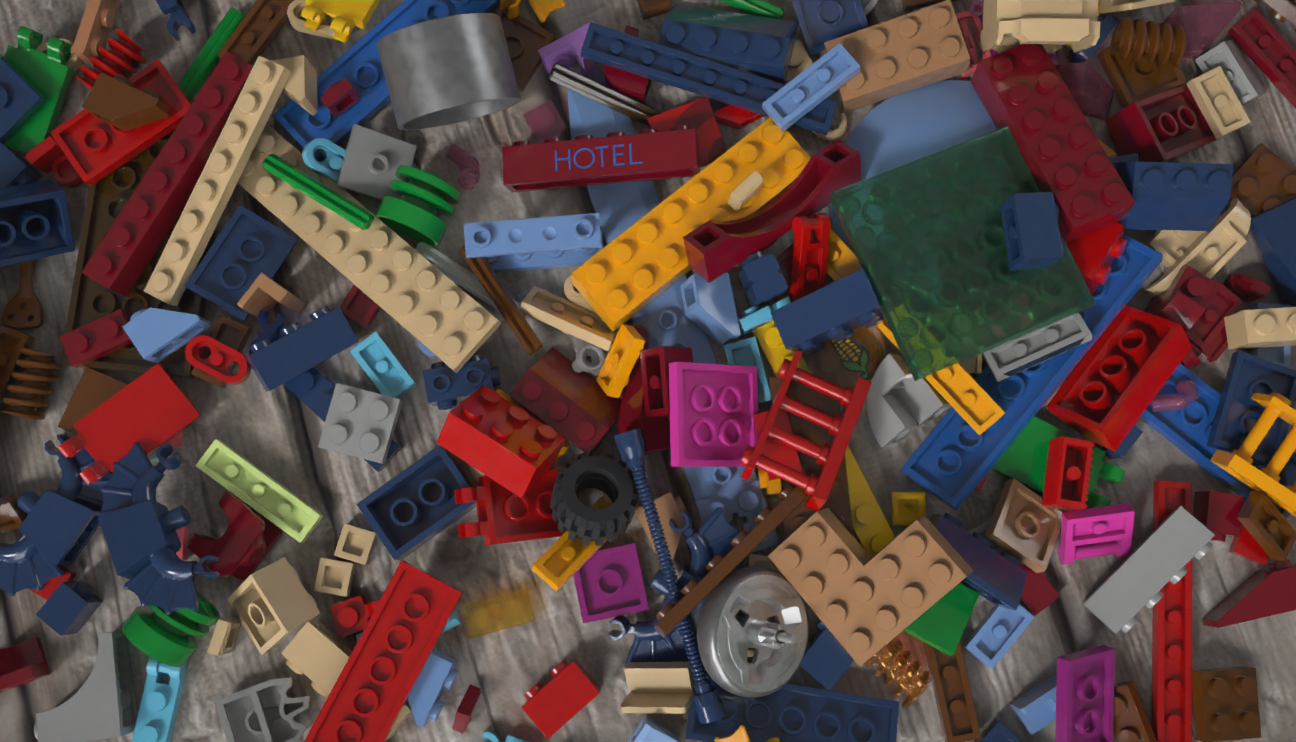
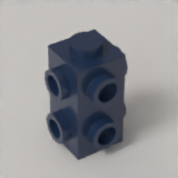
[423,355,501,410]

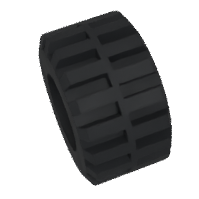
[550,451,639,546]

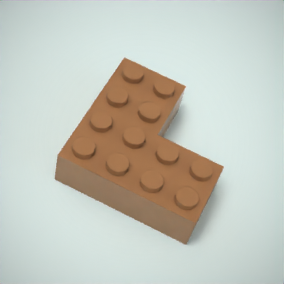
[768,508,974,667]

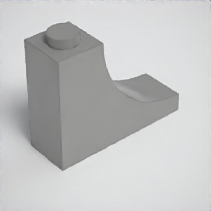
[34,630,135,742]

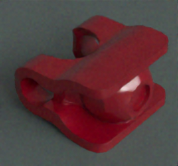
[187,491,282,580]

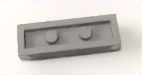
[982,307,1092,382]

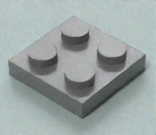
[318,383,403,464]

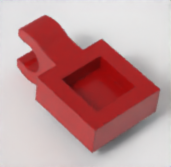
[329,594,380,638]

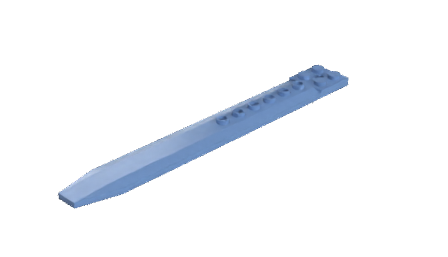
[567,68,780,554]

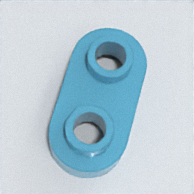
[302,138,346,183]

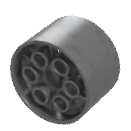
[376,13,521,130]

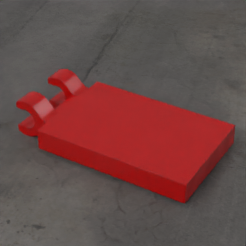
[57,363,202,485]
[454,469,580,546]

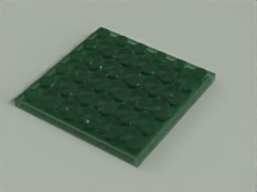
[829,126,1096,381]

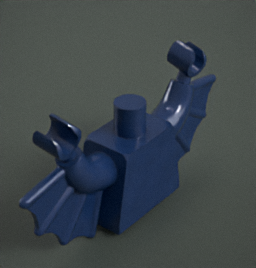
[0,434,113,596]
[98,442,221,615]
[608,507,747,667]

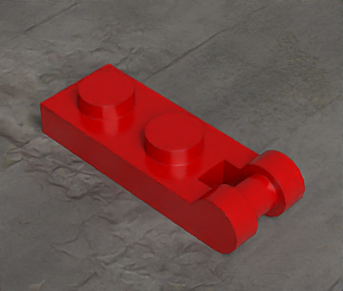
[789,213,831,302]

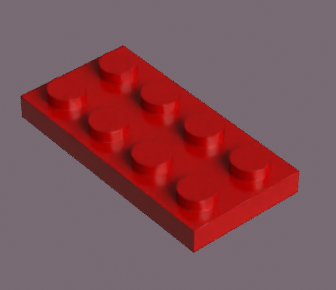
[50,59,192,187]

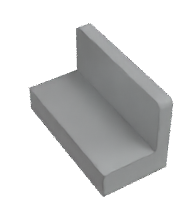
[1195,40,1267,106]

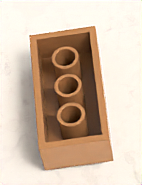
[824,0,970,113]

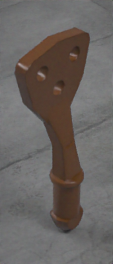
[1,259,44,330]

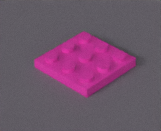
[669,362,758,467]

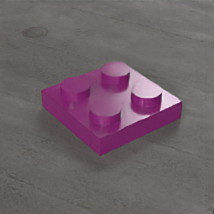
[573,543,649,623]

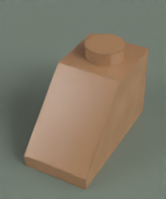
[635,492,688,562]

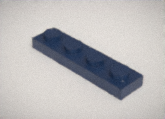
[284,366,402,472]

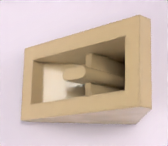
[271,55,318,116]

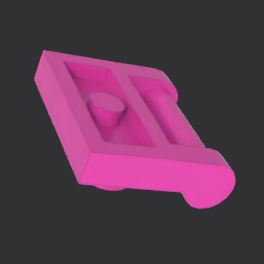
[1057,503,1135,565]

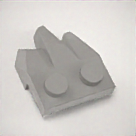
[215,677,310,742]

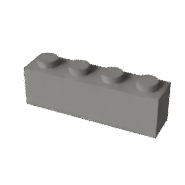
[1082,506,1215,634]

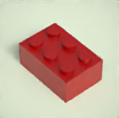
[436,385,566,498]

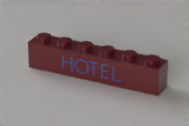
[502,125,700,193]

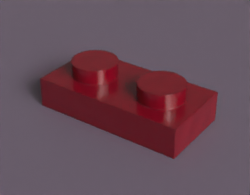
[59,309,133,368]

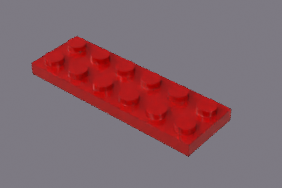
[304,560,464,742]

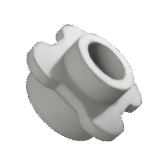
[572,341,606,377]

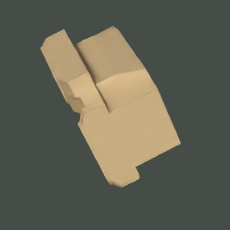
[980,0,1100,55]

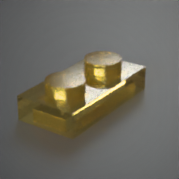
[461,588,535,639]

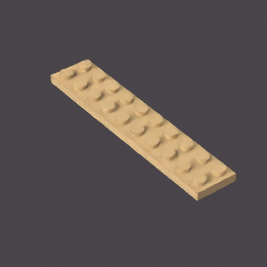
[237,125,501,373]

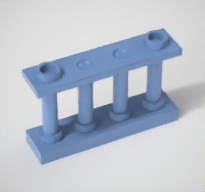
[464,213,604,273]

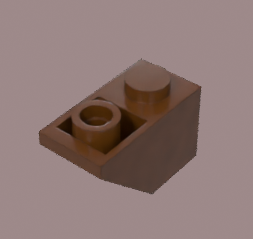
[82,72,172,131]

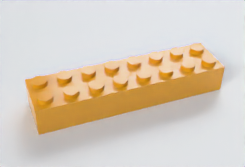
[571,117,811,332]

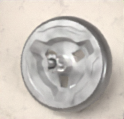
[697,566,809,698]

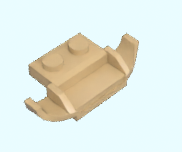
[1144,198,1251,298]

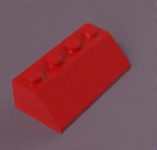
[1046,305,1192,452]

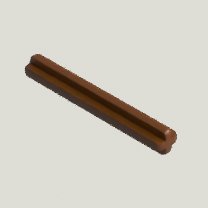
[460,245,543,355]

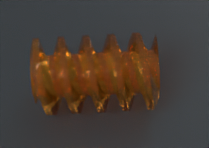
[864,640,932,708]

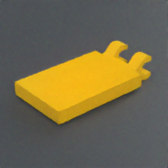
[301,0,381,43]

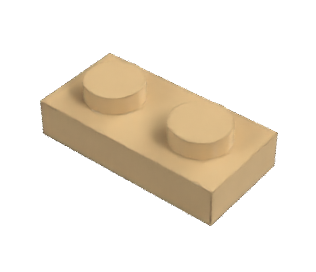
[1186,66,1251,140]

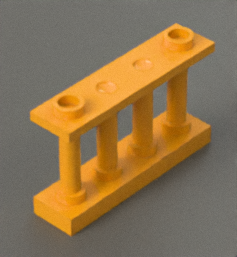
[1210,392,1296,517]

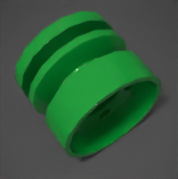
[375,165,461,246]
[122,590,220,667]

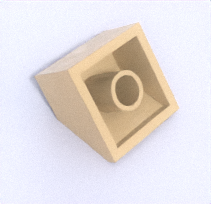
[227,557,320,655]

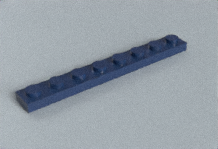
[580,22,837,135]

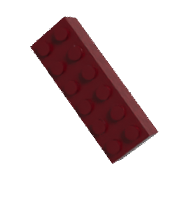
[971,44,1135,243]

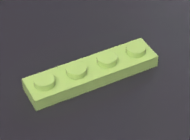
[195,439,324,543]

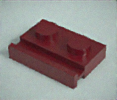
[1186,281,1252,362]

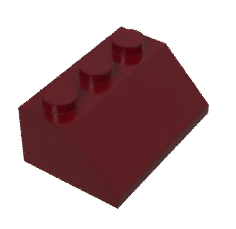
[509,347,621,456]

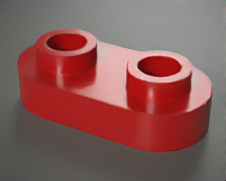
[185,335,252,385]

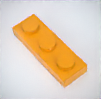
[532,497,611,592]

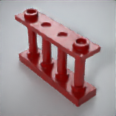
[740,349,872,512]

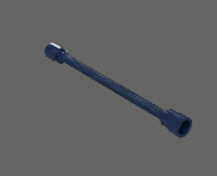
[614,428,726,724]

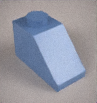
[122,307,212,363]

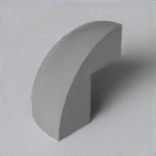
[867,354,952,448]

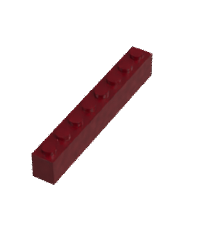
[81,51,253,297]

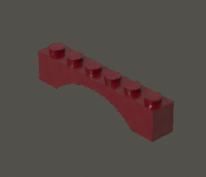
[683,139,862,283]

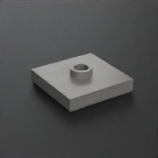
[336,124,417,202]

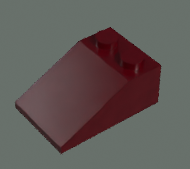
[1105,84,1220,162]

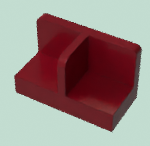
[0,637,51,693]

